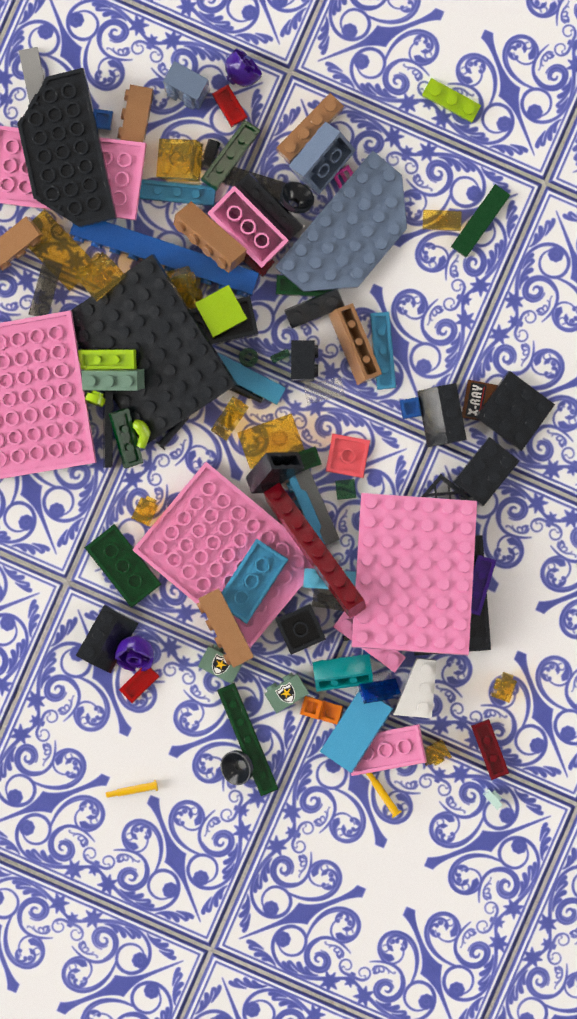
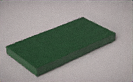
[84,524,162,608]

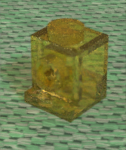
[490,672,517,703]
[424,739,452,766]

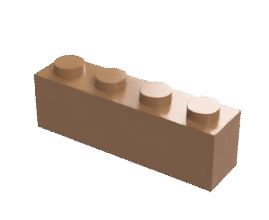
[117,84,154,143]
[276,93,344,164]
[173,201,247,273]
[0,216,44,271]
[329,303,382,385]
[197,588,254,668]

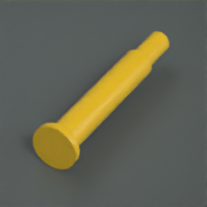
[366,772,402,818]
[106,780,158,798]

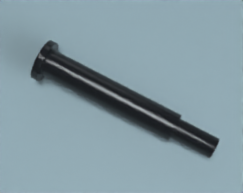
[230,385,263,403]
[156,416,190,450]

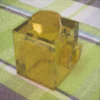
[131,496,159,526]

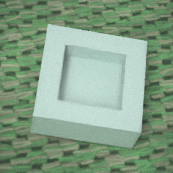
[483,789,503,810]

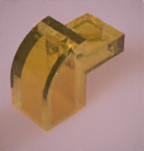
[211,396,249,441]

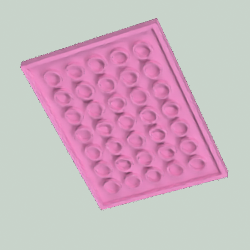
[0,311,97,479]
[132,462,313,648]
[351,493,477,656]

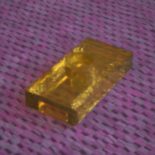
[422,210,462,231]

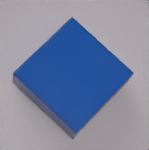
[94,109,113,131]
[399,397,422,419]

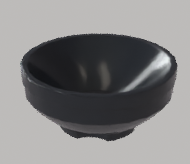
[280,182,314,214]
[220,750,253,785]

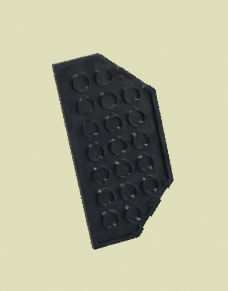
[17,68,117,228]

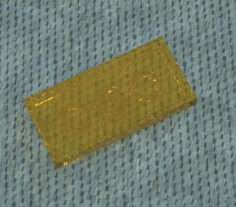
[29,209,97,291]

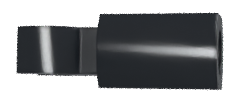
[198,139,221,171]

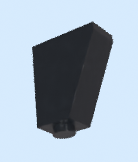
[246,452,304,494]

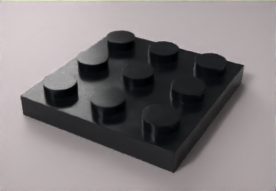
[475,371,555,451]

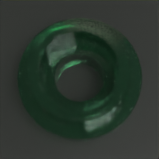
[239,348,258,367]

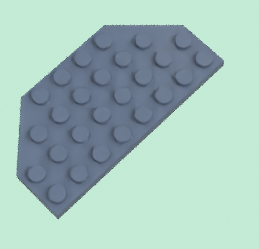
[275,151,407,292]

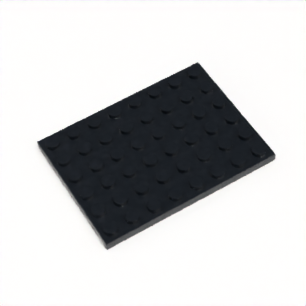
[71,254,237,444]

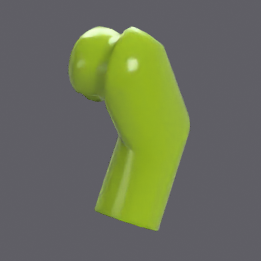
[133,420,151,449]

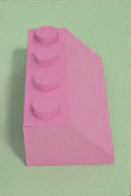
[207,186,290,268]

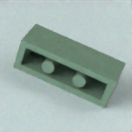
[82,369,145,391]

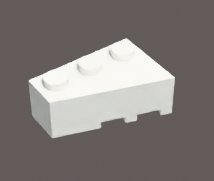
[392,658,437,718]

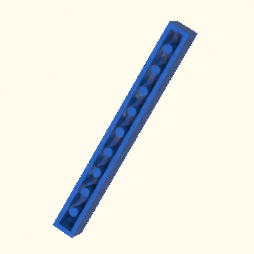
[69,222,259,297]

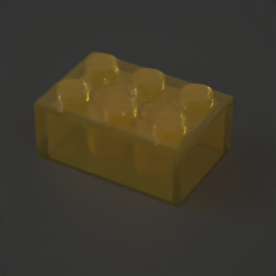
[237,413,305,470]

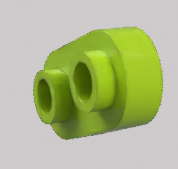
[85,390,106,407]

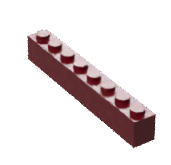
[264,482,366,619]

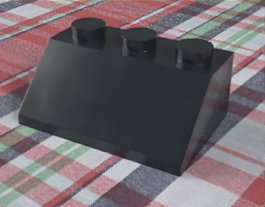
[417,383,467,447]
[76,604,139,673]

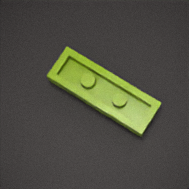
[422,78,481,123]
[78,349,137,370]

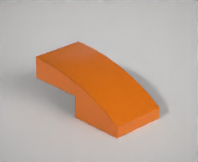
[300,696,344,725]

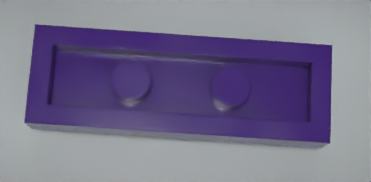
[471,555,497,616]

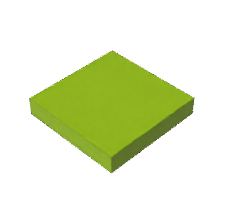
[195,285,247,338]

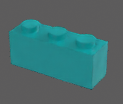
[312,654,373,692]

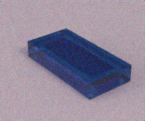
[358,678,401,704]

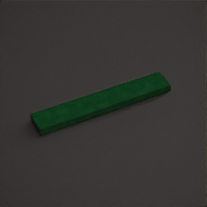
[217,682,279,796]

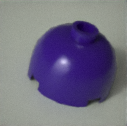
[225,48,262,87]
[115,635,154,671]

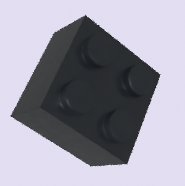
[291,340,318,382]
[275,604,326,655]

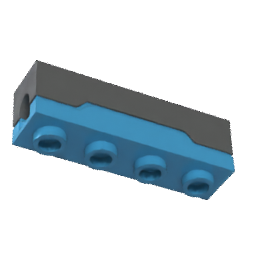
[286,469,339,545]

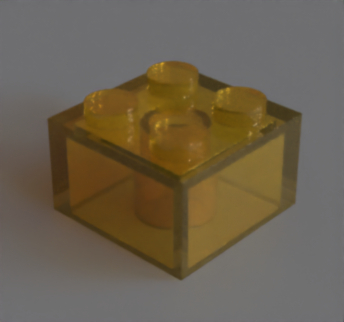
[156,138,203,182]
[74,252,125,301]

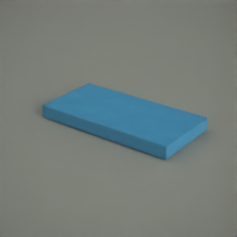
[222,539,289,624]
[320,687,394,773]

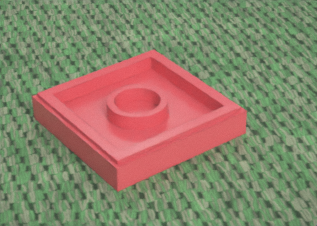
[326,434,370,478]

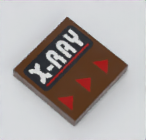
[462,380,498,421]

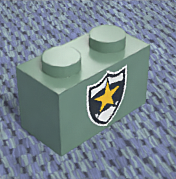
[198,644,243,684]
[264,672,309,714]

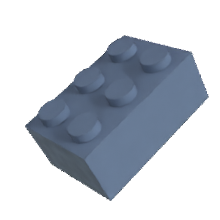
[163,61,210,110]
[289,122,356,195]

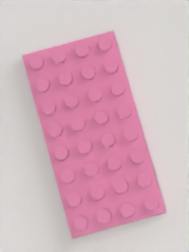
[0,126,147,220]

